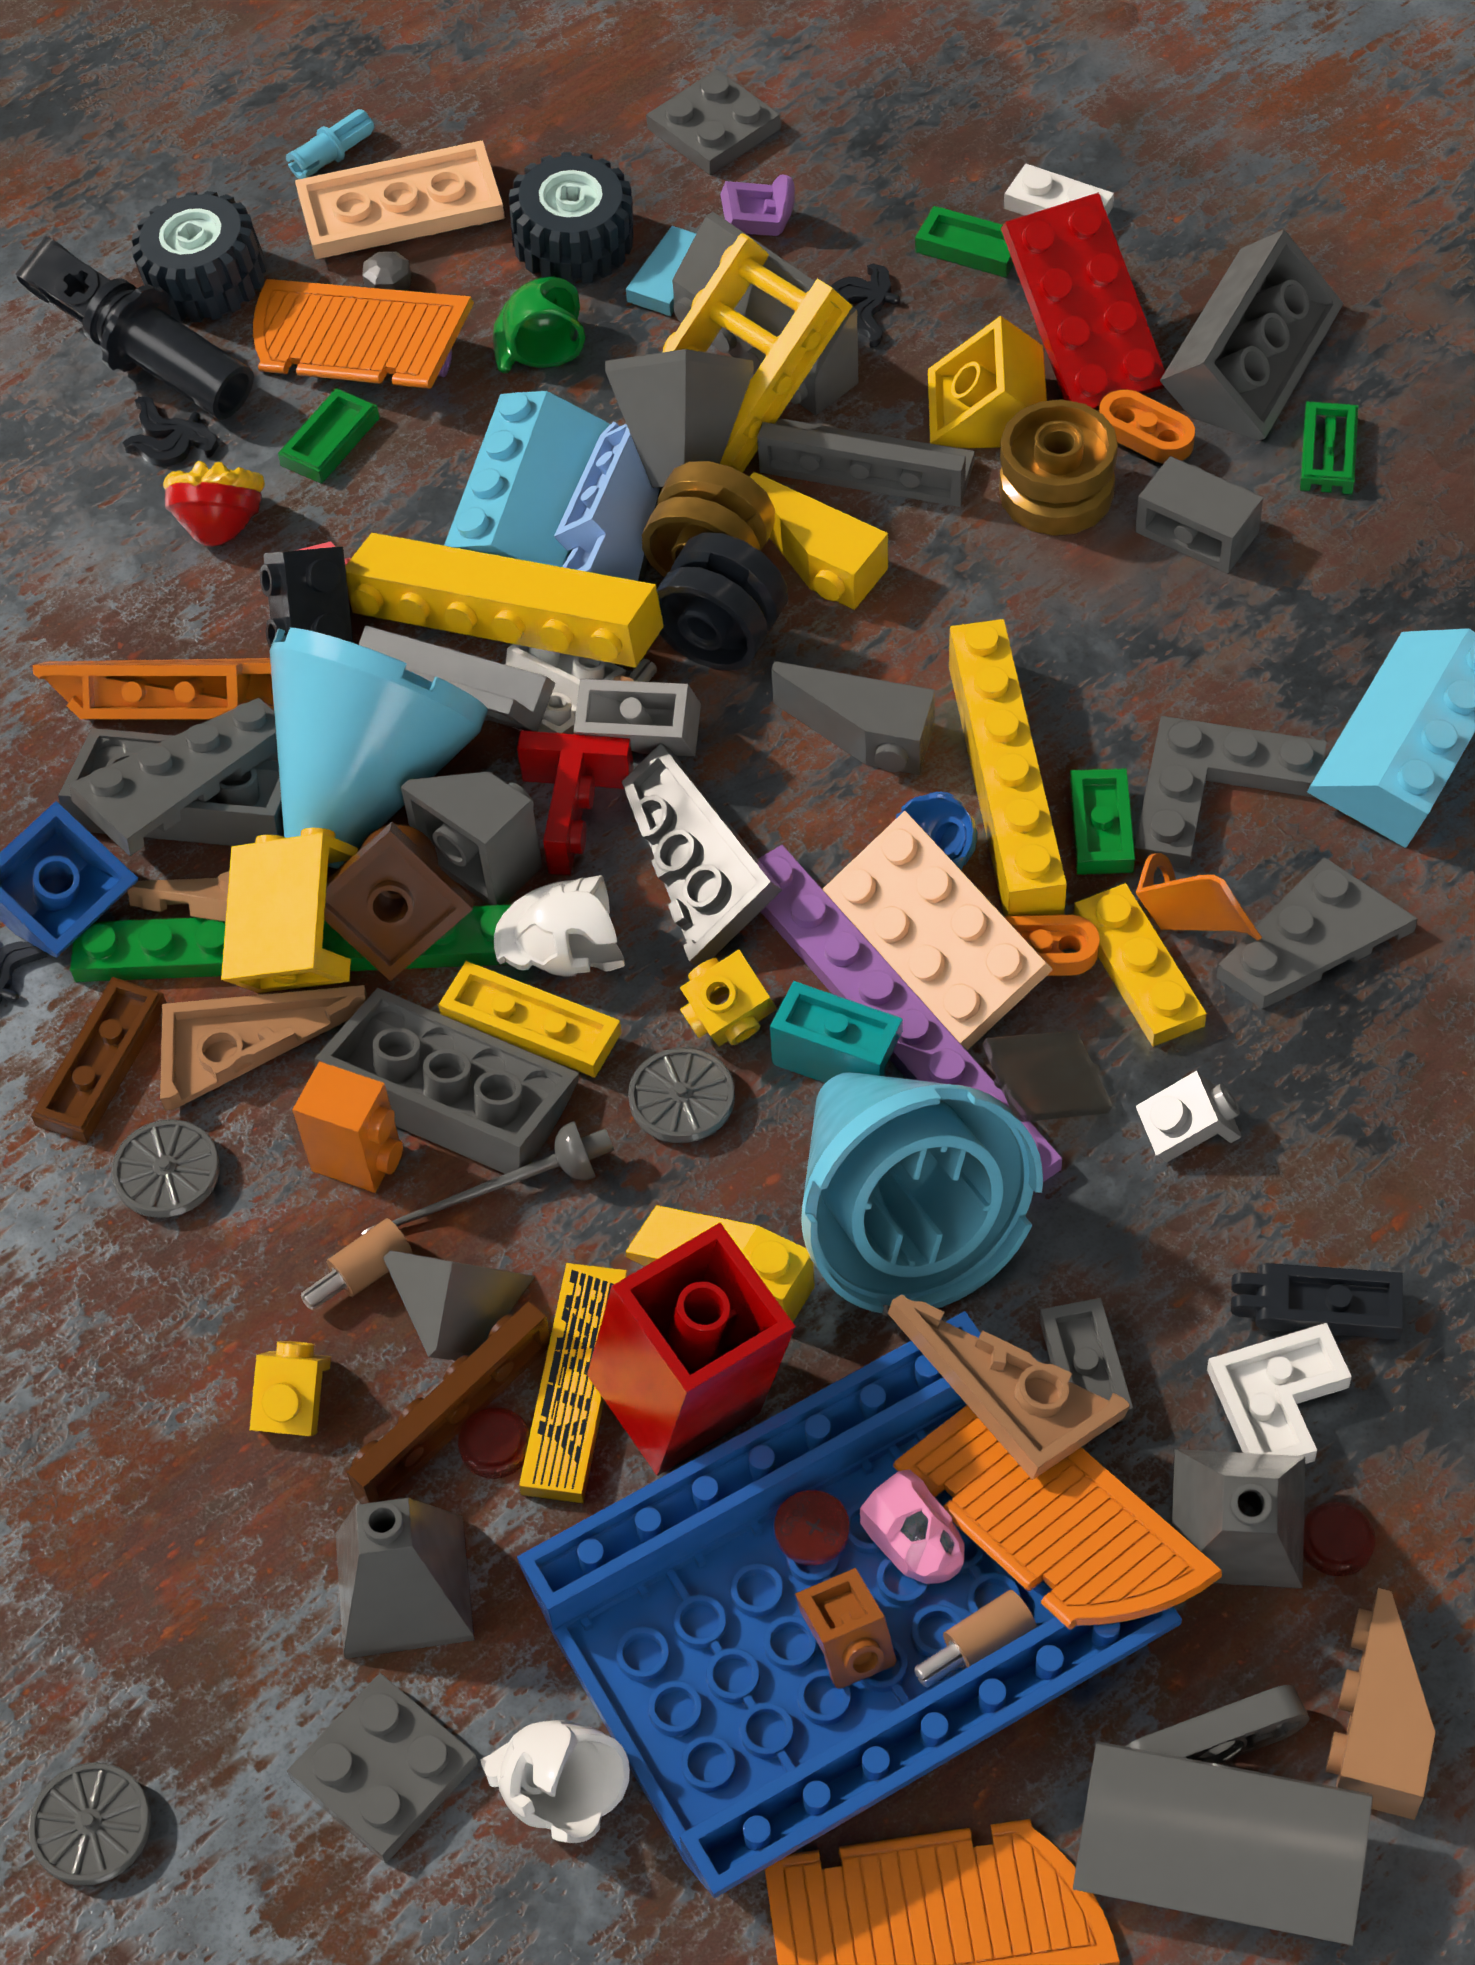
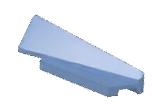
[554,422,660,581]

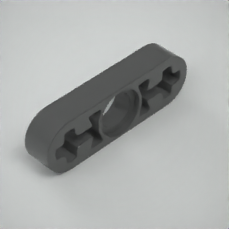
[1125,1685,1310,1764]

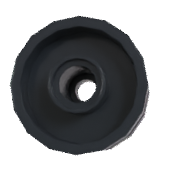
[657,533,788,671]

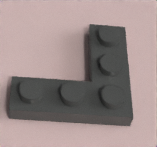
[1134,716,1327,870]

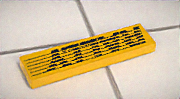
[519,1263,627,1503]

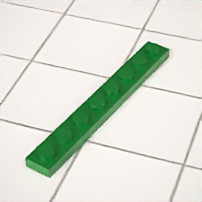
[70,905,511,982]

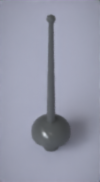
[371,1121,614,1227]

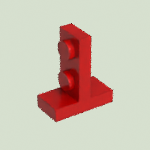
[517,730,634,876]

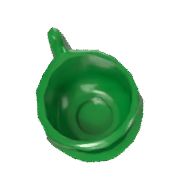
[493,277,586,374]

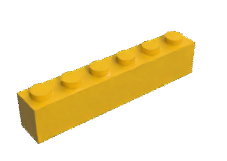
[345,532,664,668]
[949,619,1067,916]

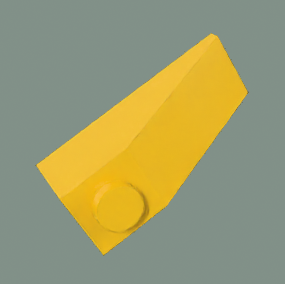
[750,472,888,610]
[625,1205,815,1322]

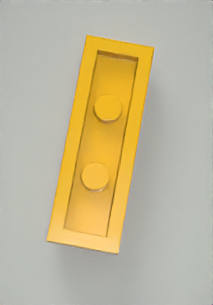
[1074,883,1207,1047]
[438,961,622,1078]

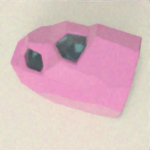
[860,1469,964,1584]

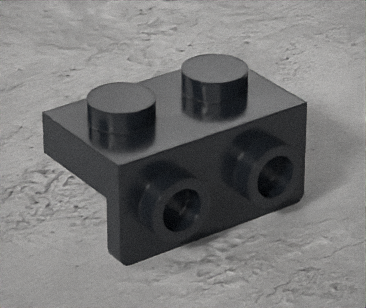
[260,546,353,648]

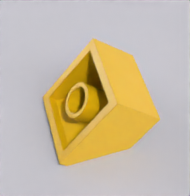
[928,316,1047,448]

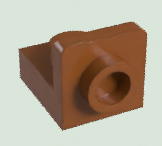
[795,1568,896,1689]

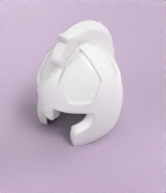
[494,875,625,977]
[480,1720,630,1843]

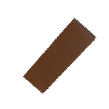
[31,977,167,1143]

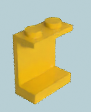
[221,828,358,993]

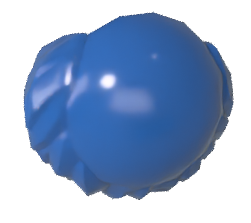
[896,791,978,870]

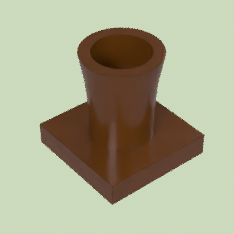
[324,822,474,981]

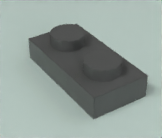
[1039,1298,1133,1422]

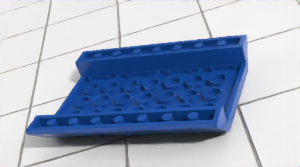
[517,1311,1182,1899]

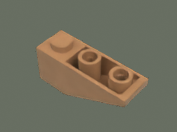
[1325,1588,1435,1820]

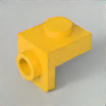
[250,1341,331,1436]

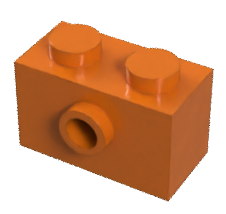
[292,1061,403,1193]

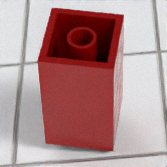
[587,1222,796,1476]

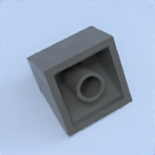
[401,772,543,905]

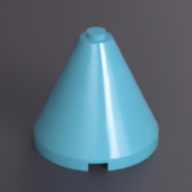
[270,627,488,869]
[801,1072,1043,1313]

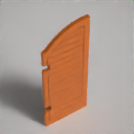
[253,279,474,389]
[893,1405,1222,1630]
[765,1819,1120,1965]

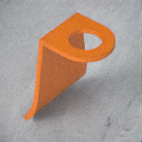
[1136,853,1263,941]

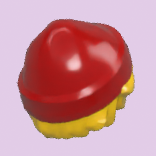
[163,461,265,547]

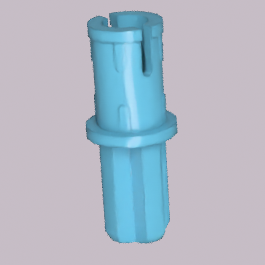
[286,109,375,179]

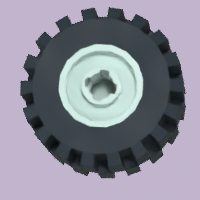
[509,152,634,284]
[131,191,266,322]

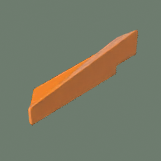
[33,658,274,719]

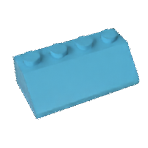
[444,391,611,567]
[1307,628,1475,848]

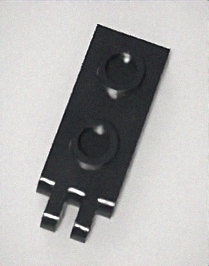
[1231,1263,1403,1340]

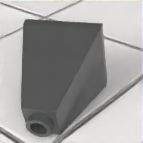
[605,349,754,489]
[1172,1449,1305,1589]
[335,1498,475,1659]

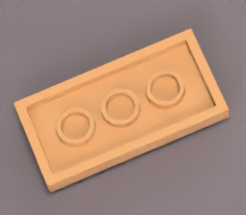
[295,140,505,260]
[822,811,1053,1050]

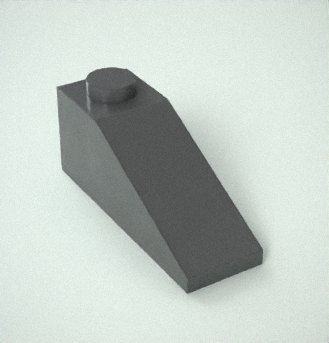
[771,661,935,775]

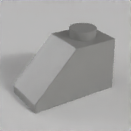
[574,679,701,756]

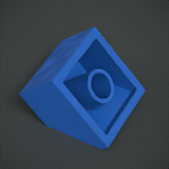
[0,801,138,958]

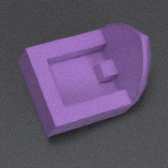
[720,174,795,236]

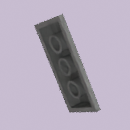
[58,728,284,846]
[315,988,579,1174]
[1073,1741,1373,1946]

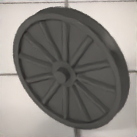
[628,1047,735,1143]
[111,1119,220,1218]
[28,1762,151,1886]

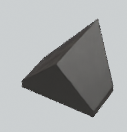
[383,1250,535,1361]

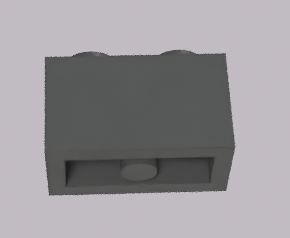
[1135,456,1264,574]

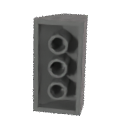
[672,211,859,416]
[1160,229,1344,440]

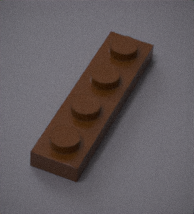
[346,1301,551,1504]

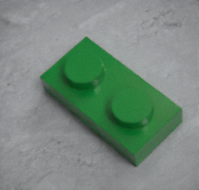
[1070,768,1135,875]

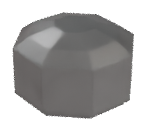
[362,252,411,291]

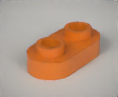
[1099,390,1195,463]
[1004,915,1100,976]

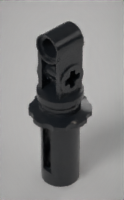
[14,236,254,420]

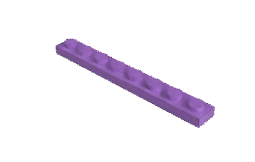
[758,845,1062,1182]

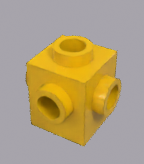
[680,950,777,1047]

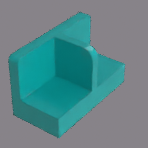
[770,981,903,1083]

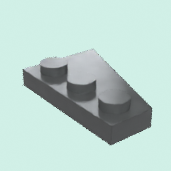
[1216,857,1418,1009]

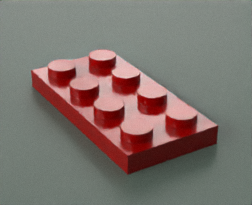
[1001,192,1165,410]

